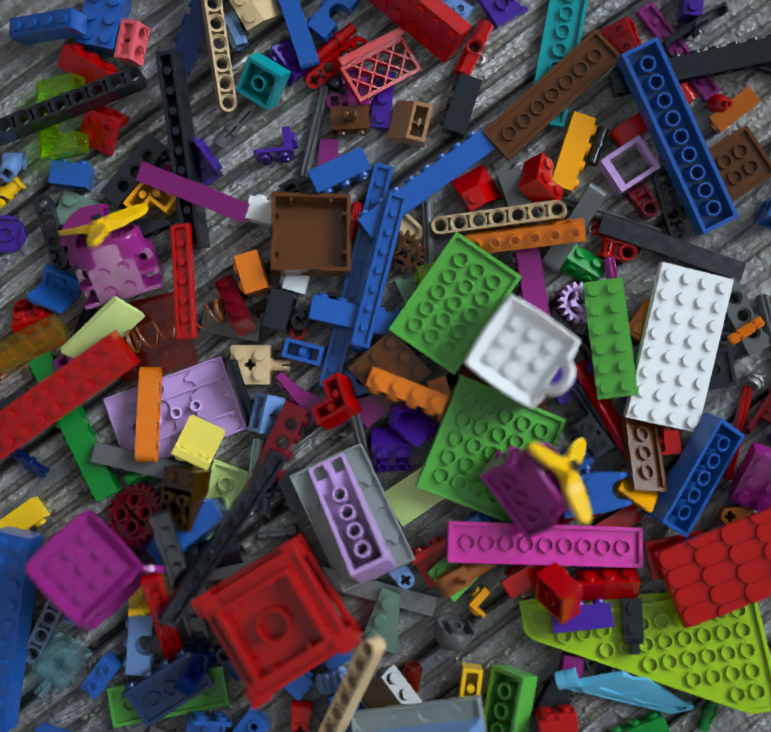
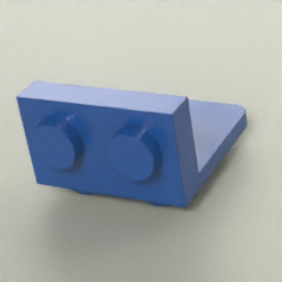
[27,264,81,314]
[185,710,232,732]

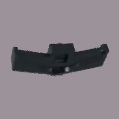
[660,1,729,52]

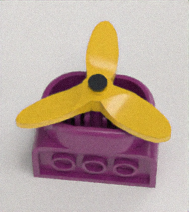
[57,204,165,310]
[479,438,591,539]

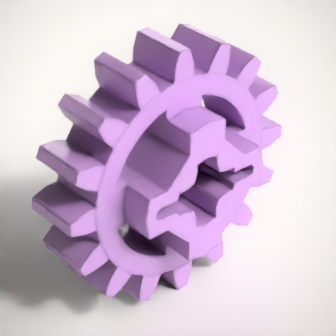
[557,282,587,324]

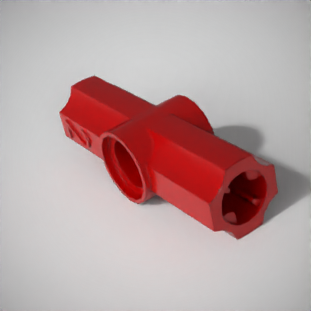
[454,19,494,77]

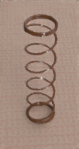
[125,298,226,354]

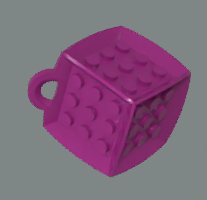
[24,510,166,631]

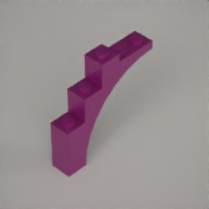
[276,372,402,428]

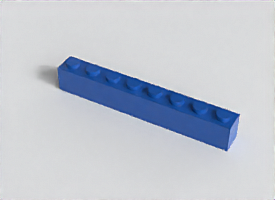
[356,129,495,241]

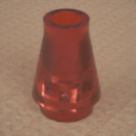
[403,661,423,693]

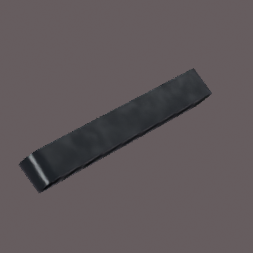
[0,66,147,147]

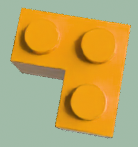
[123,182,177,218]

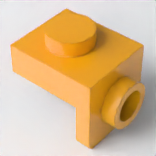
[468,584,490,618]

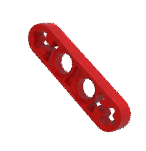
[303,36,368,89]

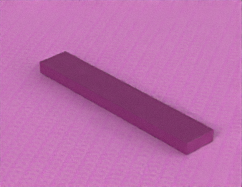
[635,1,721,103]
[136,162,250,222]

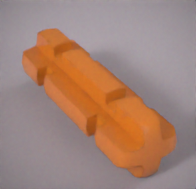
[727,317,765,345]

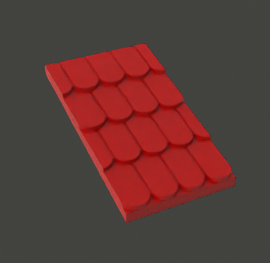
[652,507,771,628]

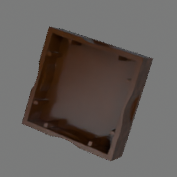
[271,192,351,277]

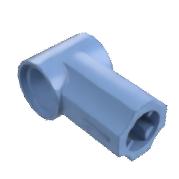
[224,9,249,51]
[0,152,27,182]

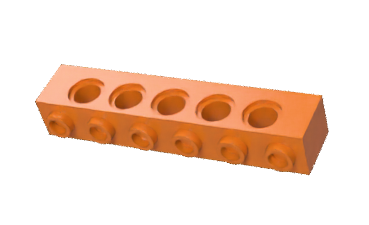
[465,217,586,253]

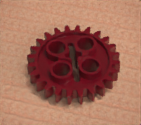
[106,483,161,548]

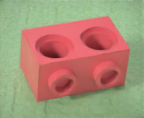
[114,19,151,66]

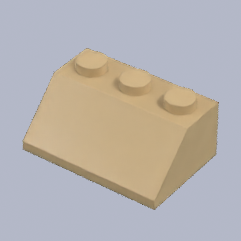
[229,0,282,35]

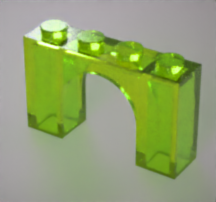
[36,73,89,161]

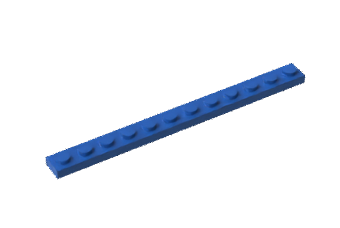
[318,162,394,387]

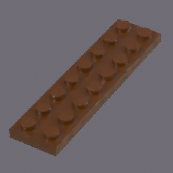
[483,29,621,161]

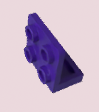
[253,126,298,165]
[192,136,224,187]
[388,401,439,447]

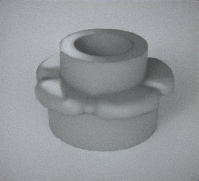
[745,373,764,391]

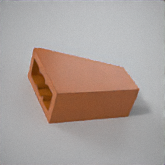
[709,86,761,132]

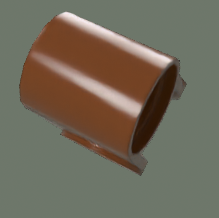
[714,505,755,524]

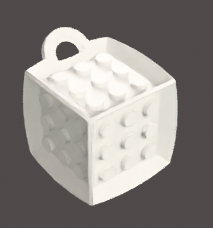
[464,293,581,409]

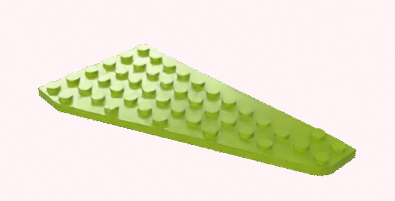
[518,593,771,714]

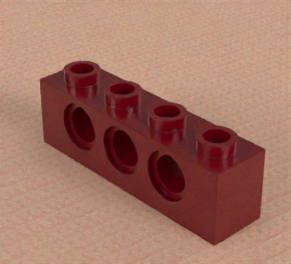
[251,401,311,483]

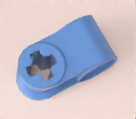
[388,565,414,589]

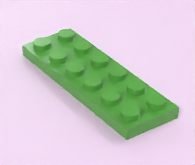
[582,277,638,400]
[106,665,231,728]

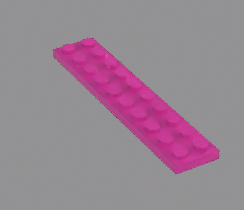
[447,521,643,568]

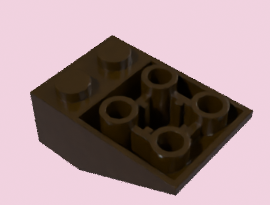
[159,465,211,533]

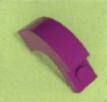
[60,204,109,265]

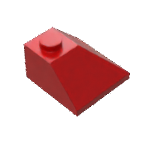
[450,164,502,213]

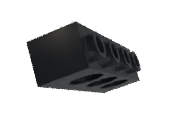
[100,133,170,210]

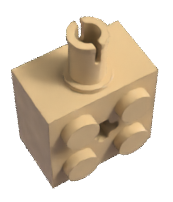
[230,345,291,385]

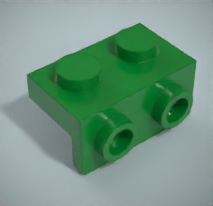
[560,244,605,283]

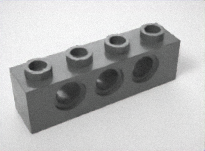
[724,277,771,357]

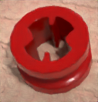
[289,323,307,341]

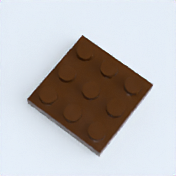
[709,124,771,202]
[348,330,431,412]

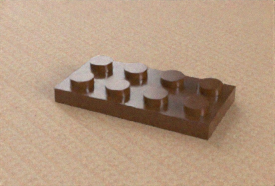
[620,413,667,494]

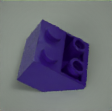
[371,428,412,472]

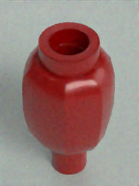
[705,94,733,113]

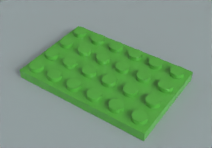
[389,232,522,375]

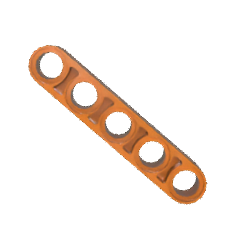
[135,367,162,462]

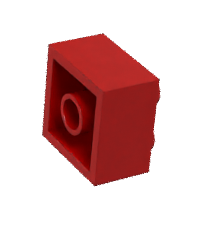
[536,562,583,625]

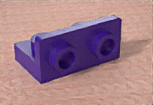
[267,38,311,87]

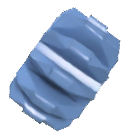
[316,666,346,695]

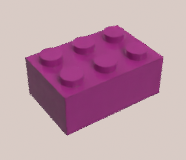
[728,441,771,511]

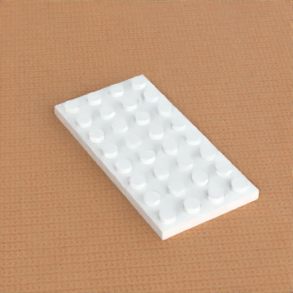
[623,262,734,432]

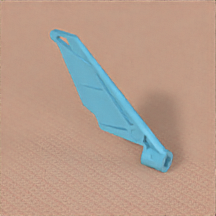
[555,667,694,714]

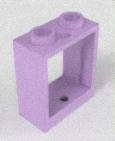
[597,135,660,196]

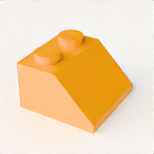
[612,468,659,513]

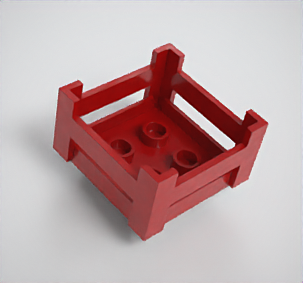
[191,531,363,710]

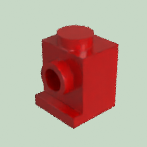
[659,426,682,455]

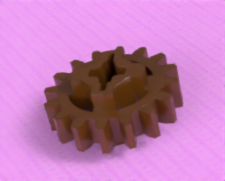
[391,230,427,273]

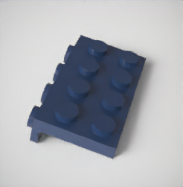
[121,646,215,727]

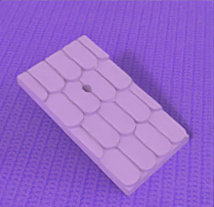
[103,356,247,472]

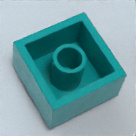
[235,52,291,110]

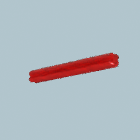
[722,386,753,480]

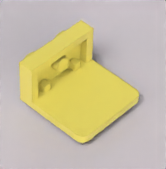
[171,415,225,470]

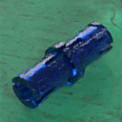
[10,448,50,479]

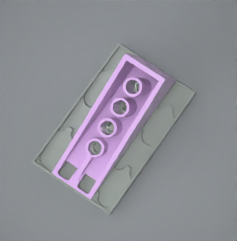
[289,443,416,593]

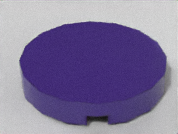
[0,215,27,254]

